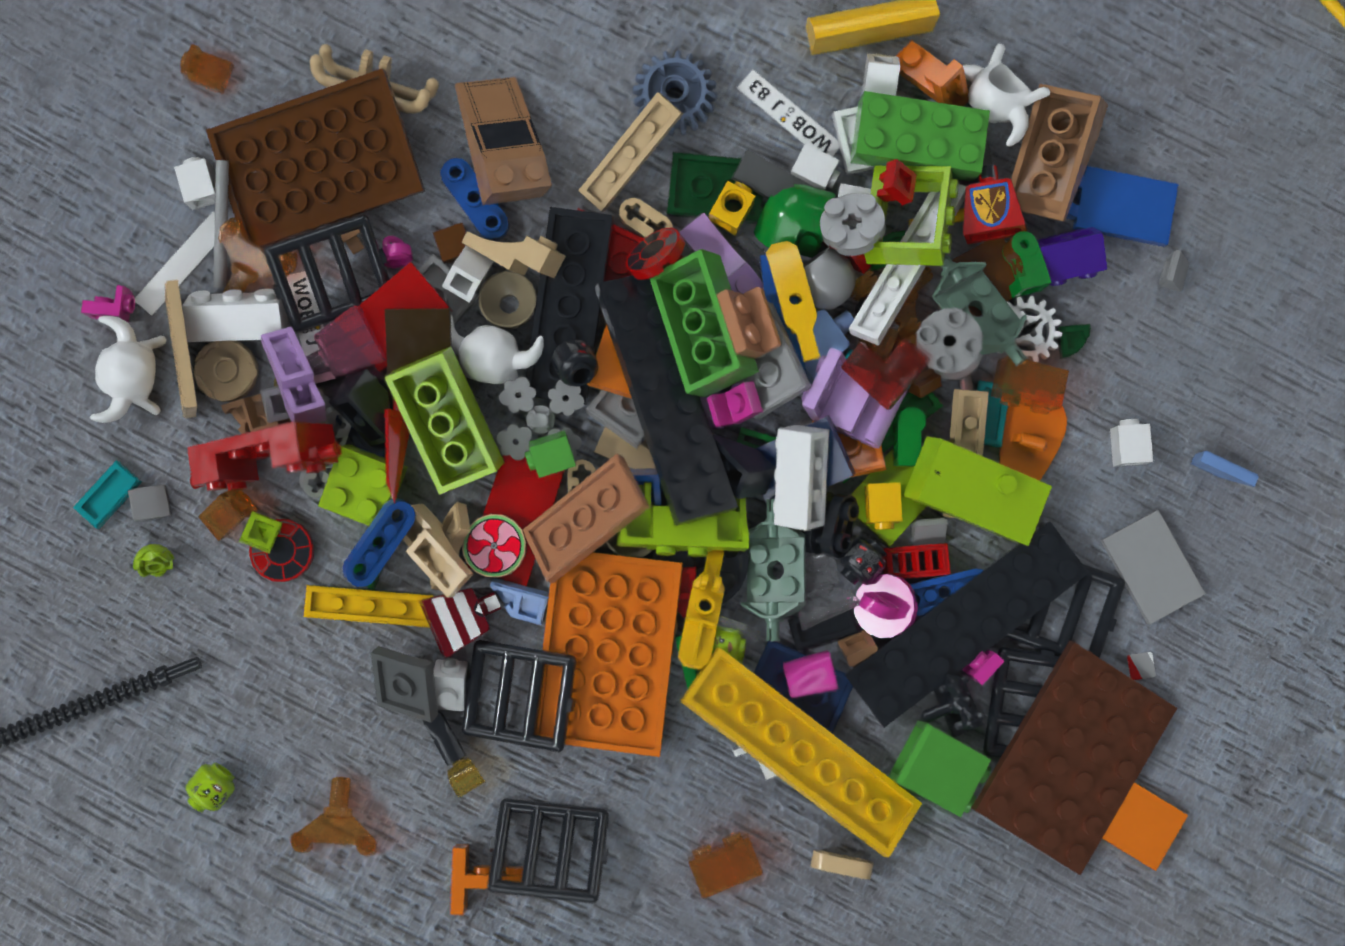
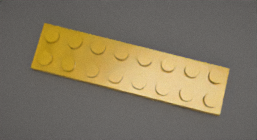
[680,647,922,857]

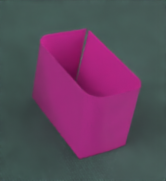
[783,650,838,698]

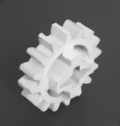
[998,296,1062,366]

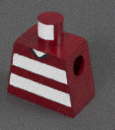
[419,588,501,658]

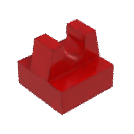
[877,159,917,205]

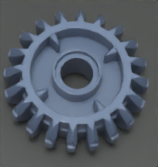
[633,50,717,136]

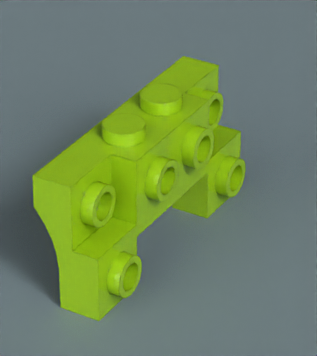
[617,482,749,557]

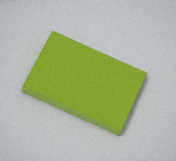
[850,447,926,547]

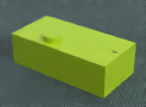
[384,346,504,495]
[903,436,1052,546]

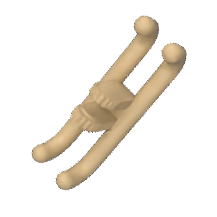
[310,44,439,114]

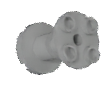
[917,308,983,381]

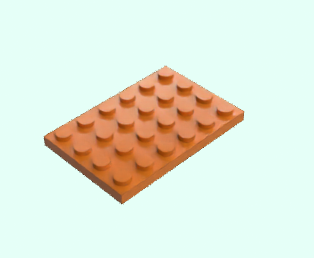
[535,552,683,757]

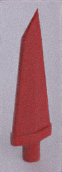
[384,399,410,503]

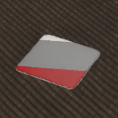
[1127,652,1156,680]

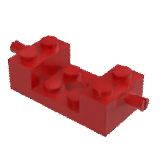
[187,422,342,491]

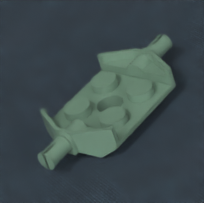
[932,253,1027,367]
[741,499,806,641]

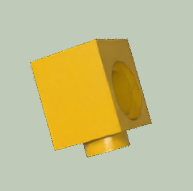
[709,181,755,236]
[864,482,902,530]

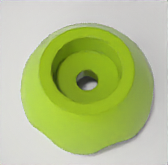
[133,544,175,577]

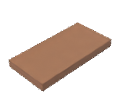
[522,454,650,583]

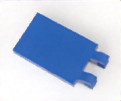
[1066,166,1178,247]

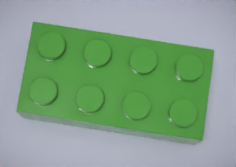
[850,91,990,182]
[650,249,759,397]

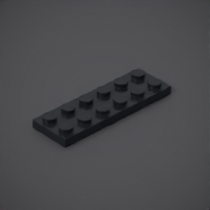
[526,207,614,405]

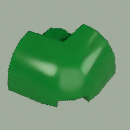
[754,184,836,258]

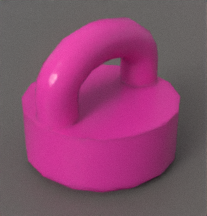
[382,235,413,268]

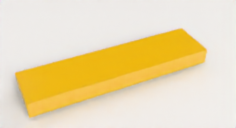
[303,585,434,627]

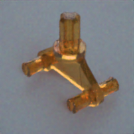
[218,217,298,294]
[850,267,933,345]
[290,777,378,856]

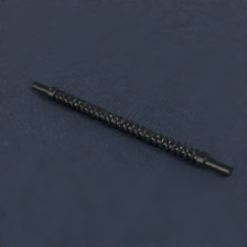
[0,656,202,748]

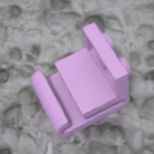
[802,347,907,449]

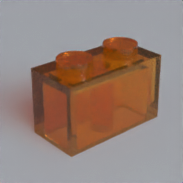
[991,356,1069,415]
[688,831,763,899]

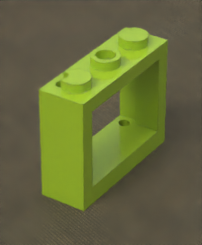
[864,166,958,266]

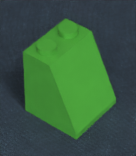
[888,720,991,817]

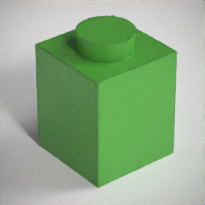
[525,430,576,478]

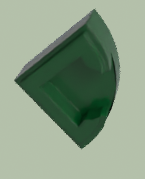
[1057,324,1091,359]

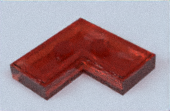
[840,339,931,410]

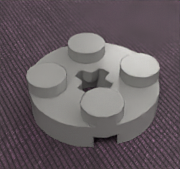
[820,194,886,256]

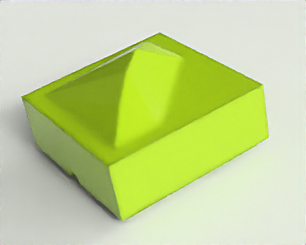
[239,511,283,554]

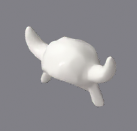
[963,43,1050,147]
[451,315,544,397]
[90,316,167,423]

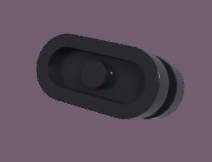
[802,491,859,558]

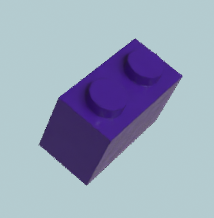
[1037,227,1108,286]

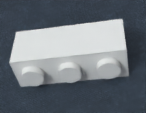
[182,289,289,342]
[773,425,829,531]

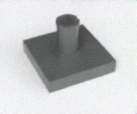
[371,646,438,722]

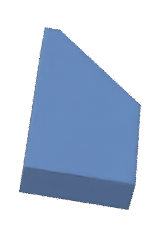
[1191,450,1259,487]
[490,578,549,625]

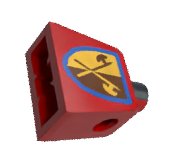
[963,165,1028,244]

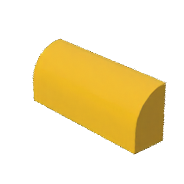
[805,0,940,55]

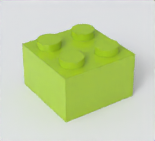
[318,444,408,526]

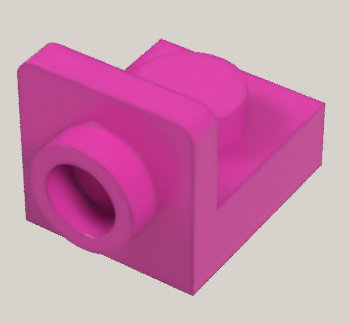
[81,285,135,322]
[707,381,763,427]
[962,650,1004,685]

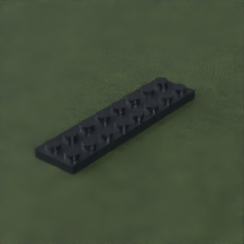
[595,276,738,526]
[844,521,1089,728]

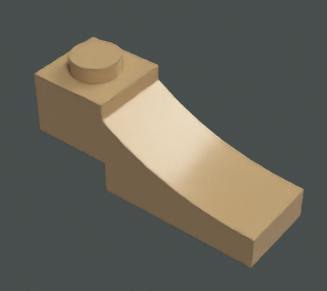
[462,231,566,278]
[403,504,473,598]

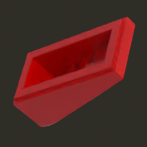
[882,543,950,579]

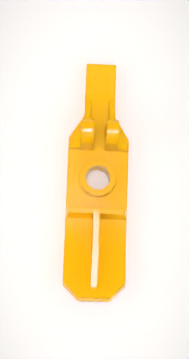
[766,241,820,362]
[678,550,725,670]

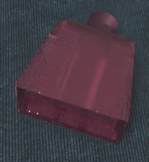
[306,305,387,377]

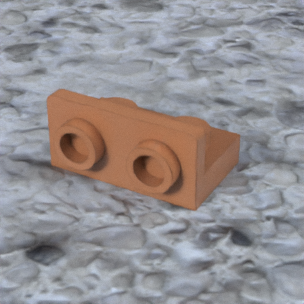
[716,287,781,359]

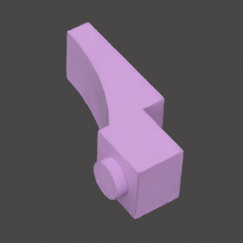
[679,213,763,294]
[261,326,326,423]

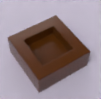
[433,222,466,264]

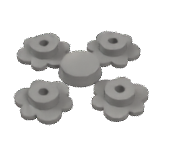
[497,376,584,460]

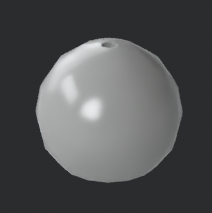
[803,247,855,310]

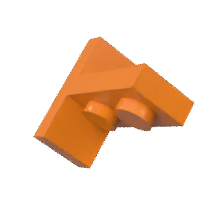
[896,41,969,107]
[450,844,523,915]

